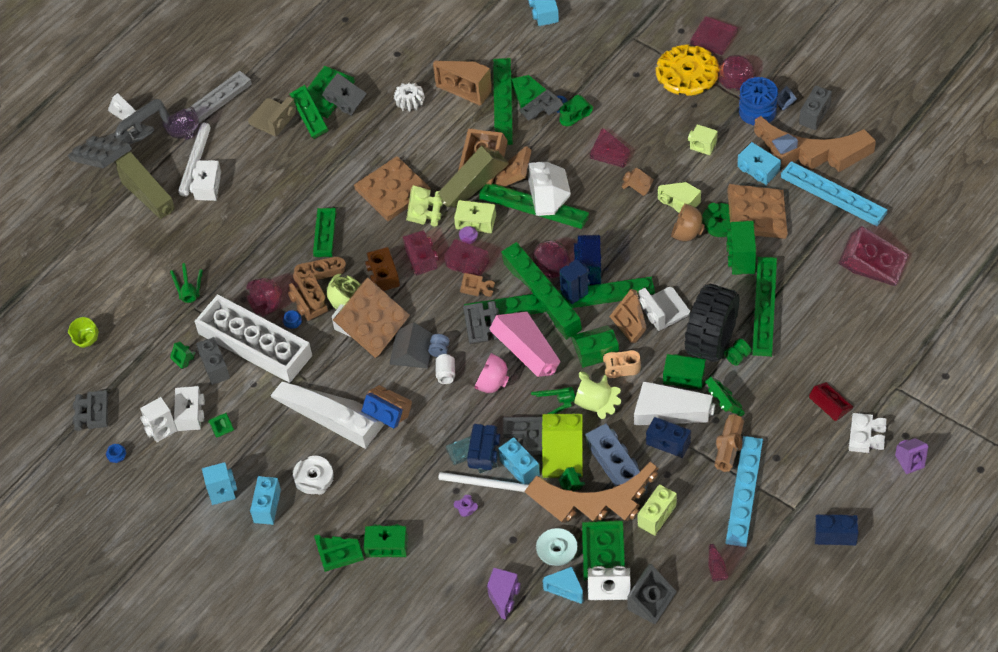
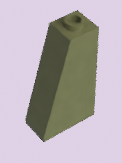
[438,146,509,208]
[115,151,175,219]

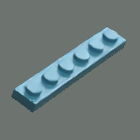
[781,161,887,226]
[726,436,763,547]

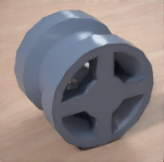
[428,334,450,357]

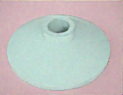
[536,528,577,566]

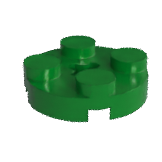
[702,203,730,237]

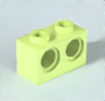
[638,484,677,535]

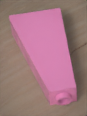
[489,312,561,377]

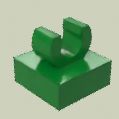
[170,341,196,369]
[558,467,585,492]

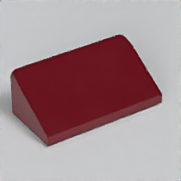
[809,382,853,421]

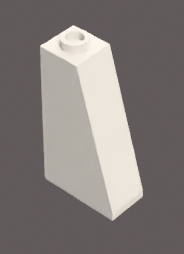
[634,382,716,425]

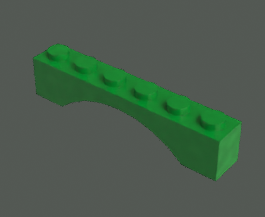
[501,242,582,340]

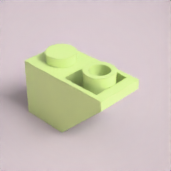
[658,182,701,212]

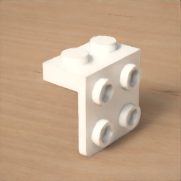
[638,287,690,331]

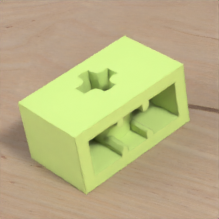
[454,200,496,233]

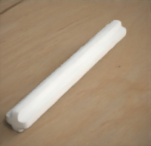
[178,123,211,196]

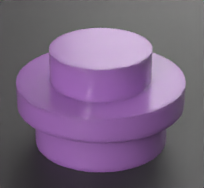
[459,226,478,244]

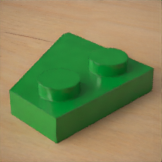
[512,75,546,109]
[314,535,364,572]

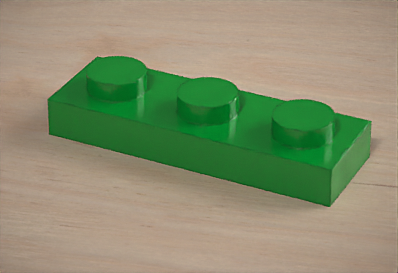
[289,85,329,139]
[313,208,337,257]

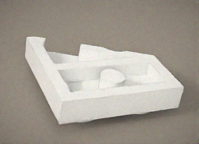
[108,93,141,127]

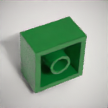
[726,221,756,275]

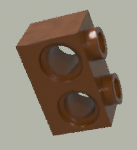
[365,247,400,291]

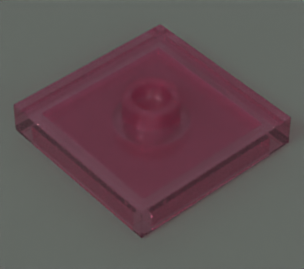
[690,16,737,55]

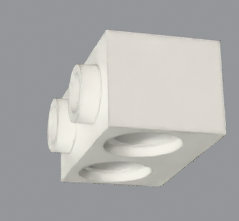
[140,397,177,442]

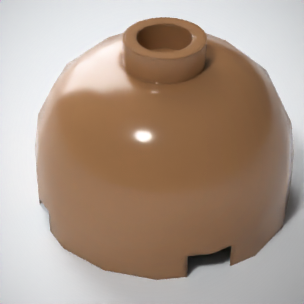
[671,203,705,242]

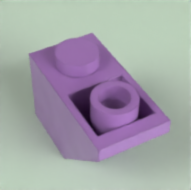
[487,568,521,619]

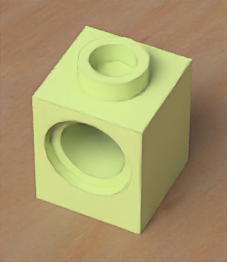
[688,125,717,155]

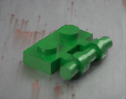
[705,377,745,417]

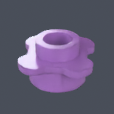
[454,495,478,517]

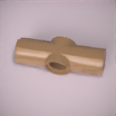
[714,414,744,472]

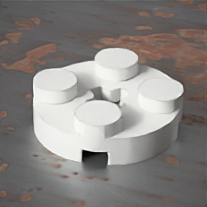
[293,456,334,495]

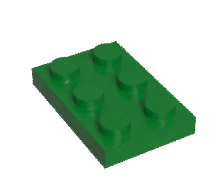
[308,66,355,119]
[582,521,625,581]

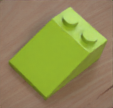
[542,414,583,478]

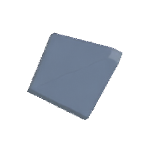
[777,86,797,111]
[772,134,798,155]

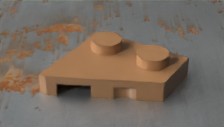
[494,146,532,187]
[609,289,647,343]

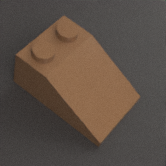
[433,61,492,106]
[458,129,508,185]

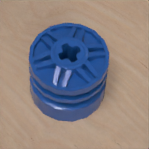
[739,77,778,126]

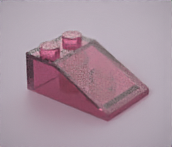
[838,226,908,286]

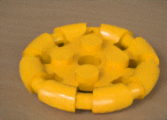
[655,44,720,96]

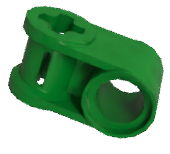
[559,95,593,127]

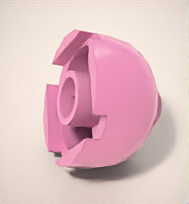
[474,353,509,393]

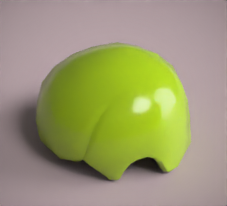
[68,317,99,348]

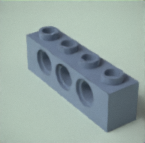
[586,424,649,499]

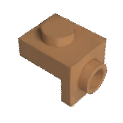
[621,167,654,196]

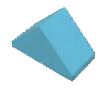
[543,567,583,604]

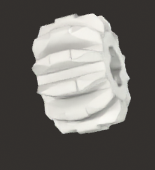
[394,82,425,112]

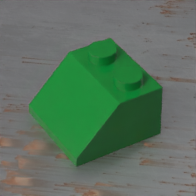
[571,325,619,368]

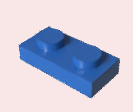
[361,392,403,429]

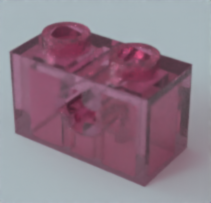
[444,239,489,276]

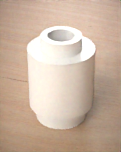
[436,354,455,384]

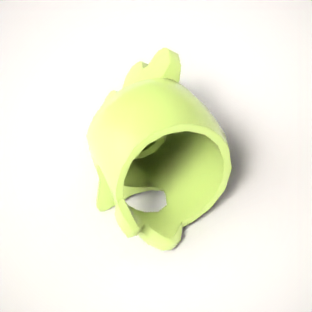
[574,371,621,419]

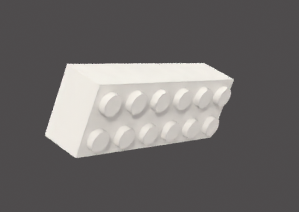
[195,294,312,383]

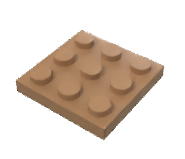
[354,156,431,221]
[727,184,788,239]
[333,278,410,358]

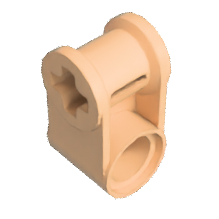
[603,350,641,378]

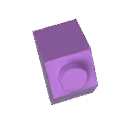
[895,438,928,474]

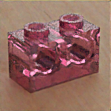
[403,230,439,276]

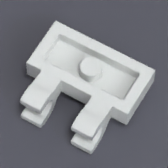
[849,413,887,453]

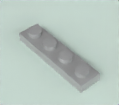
[186,71,252,124]

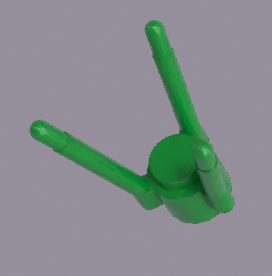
[170,263,203,303]
[531,386,575,414]

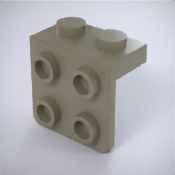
[248,97,297,137]

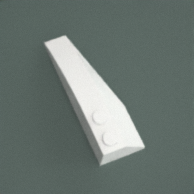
[271,382,385,449]

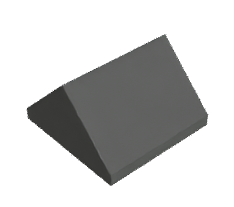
[390,322,434,369]
[627,564,677,624]

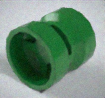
[724,339,752,366]

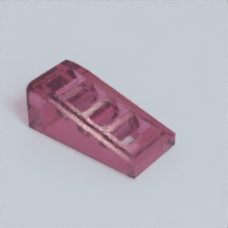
[708,544,728,582]

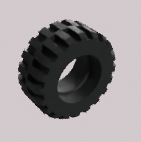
[684,283,740,362]

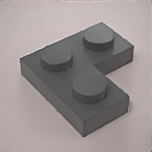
[519,89,563,121]
[503,417,542,455]

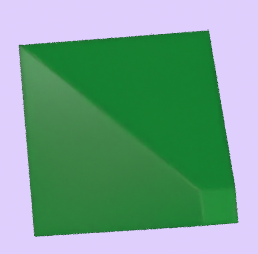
[208,412,234,438]

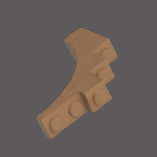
[754,116,876,172]
[524,462,659,523]

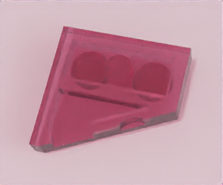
[590,128,630,168]

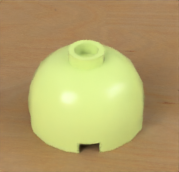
[327,274,361,309]

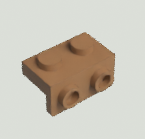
[288,283,328,321]

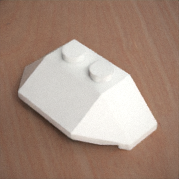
[527,162,570,216]

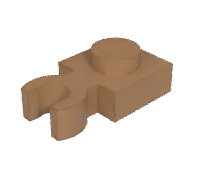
[460,273,495,297]

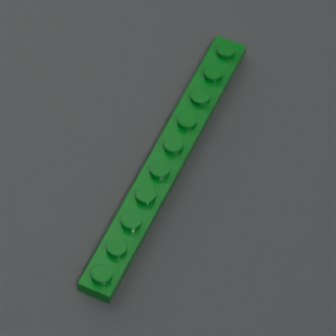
[464,277,655,321]

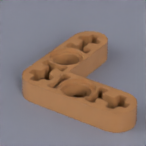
[293,257,346,310]

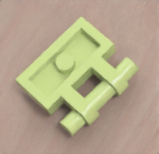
[406,185,443,226]

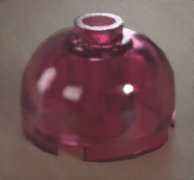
[719,55,754,91]
[532,240,570,278]
[246,278,282,317]

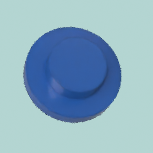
[283,310,302,329]
[106,444,126,463]

